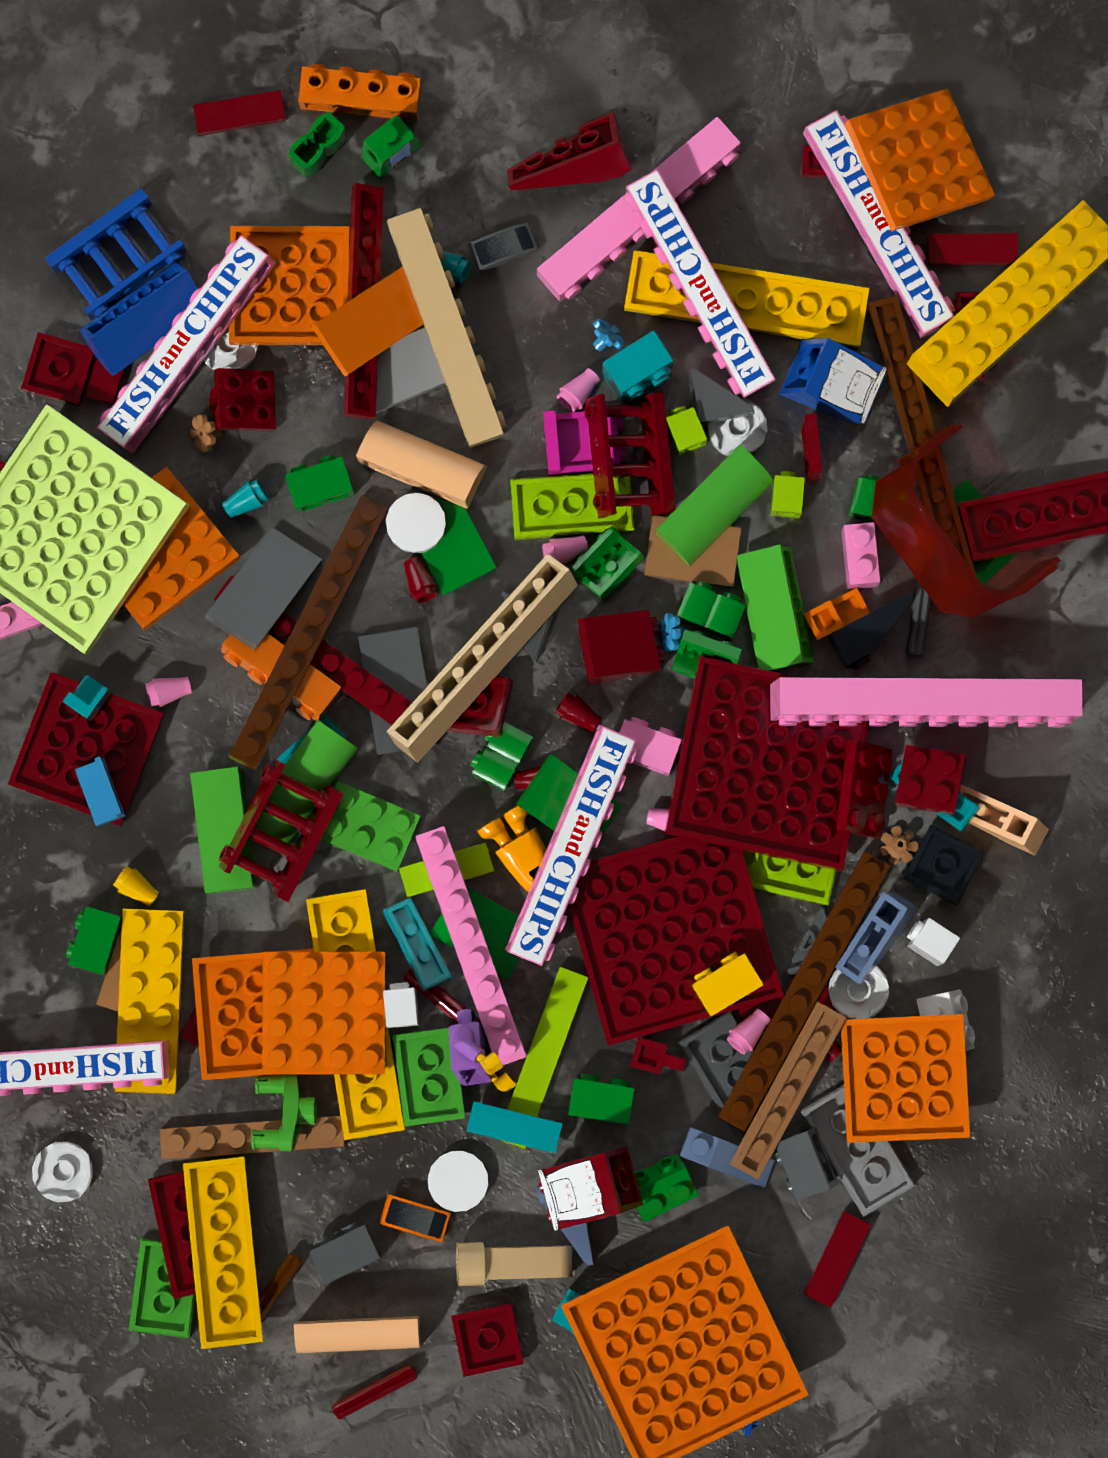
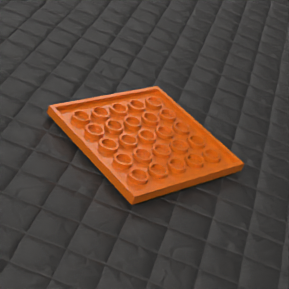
[561,1225,809,1458]

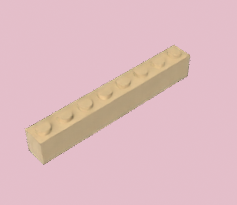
[387,208,507,449]
[386,554,578,763]

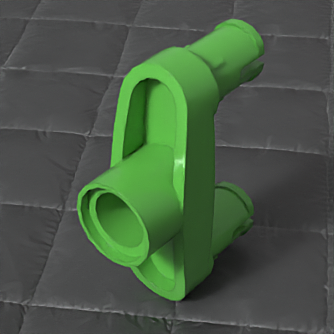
[251,1075,317,1151]

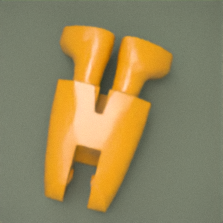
[477,806,547,893]

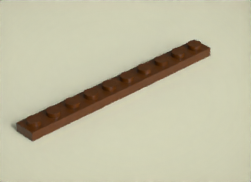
[868,296,977,588]
[229,495,388,771]
[717,851,891,1132]

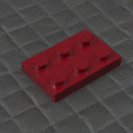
[836,740,892,839]

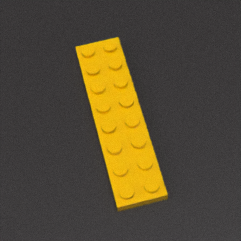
[624,250,869,348]
[306,889,405,1140]

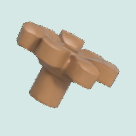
[189,414,222,453]
[880,826,918,865]

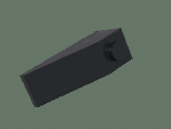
[829,592,914,670]

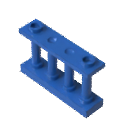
[45,188,186,320]

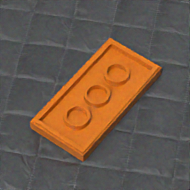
[311,266,424,377]

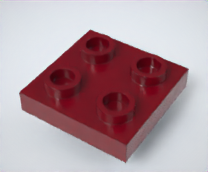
[209,368,276,432]

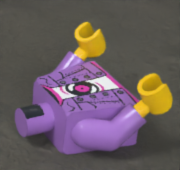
[449,1009,516,1093]

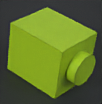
[666,406,707,456]
[770,471,805,518]

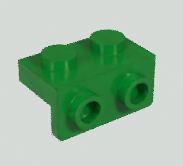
[571,526,645,601]
[671,630,742,678]
[634,1154,699,1222]

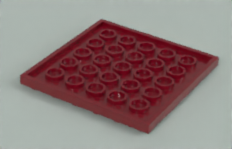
[664,656,870,871]
[568,837,784,1046]

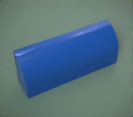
[79,262,198,376]

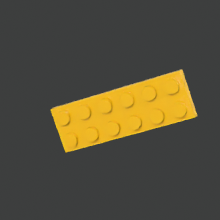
[115,909,185,1094]
[183,1157,263,1349]

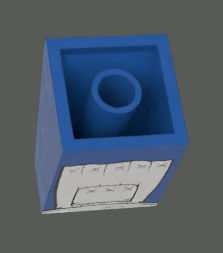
[779,338,886,424]

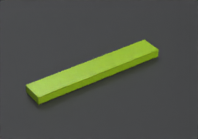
[501,967,588,1149]

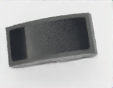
[468,222,538,272]

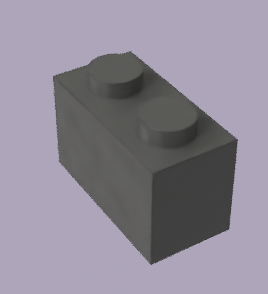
[775,1127,838,1201]
[309,1222,382,1285]

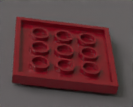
[7,672,165,827]

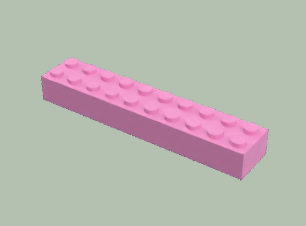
[770,677,1083,728]

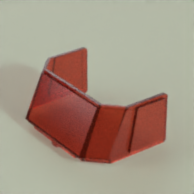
[872,423,1061,618]

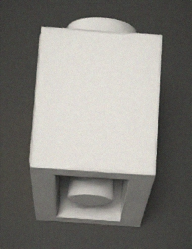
[907,918,960,966]
[383,982,420,1029]

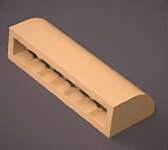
[356,420,488,509]
[294,1316,421,1354]

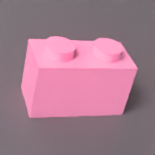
[841,522,880,590]
[620,717,682,776]

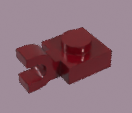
[630,1037,687,1075]

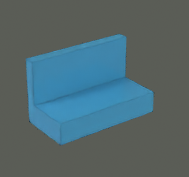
[75,757,126,827]

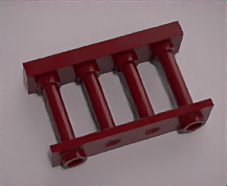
[585,393,675,519]
[219,758,344,902]

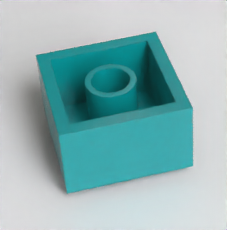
[602,330,673,404]

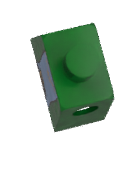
[361,115,423,180]

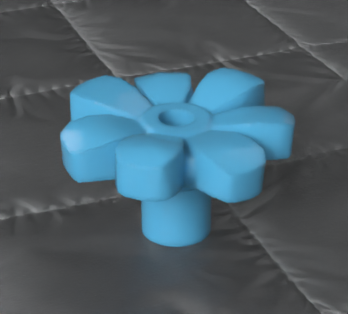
[593,318,625,352]
[658,613,689,652]

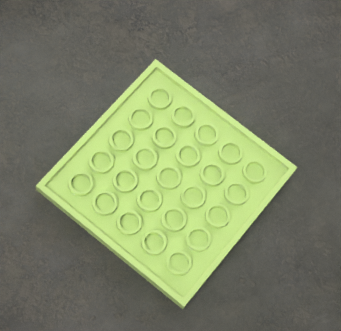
[0,404,190,655]

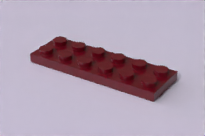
[957,471,1108,563]

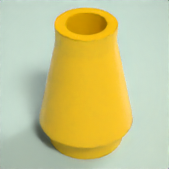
[113,865,159,907]

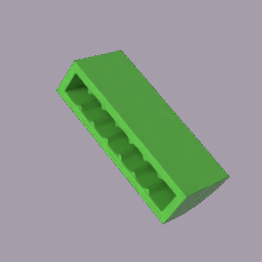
[655,444,773,567]
[736,544,814,672]
[255,720,359,844]
[190,766,258,894]

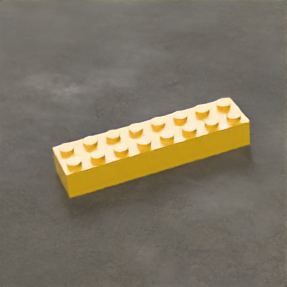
[907,200,1108,407]

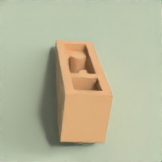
[960,785,1049,856]

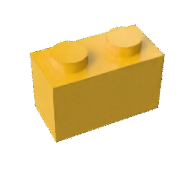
[692,952,763,1017]

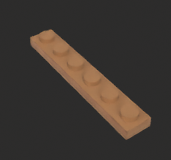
[729,1002,846,1180]
[160,1116,345,1160]

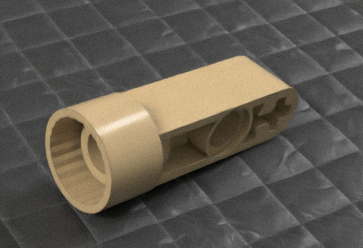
[456,1242,573,1286]

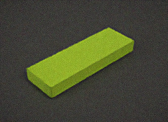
[399,842,494,898]

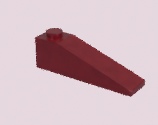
[507,111,632,191]

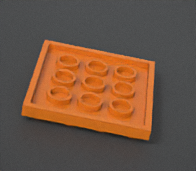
[844,88,995,232]
[229,226,350,345]
[123,466,240,632]
[192,948,314,1081]
[262,952,385,1075]
[841,1014,971,1143]

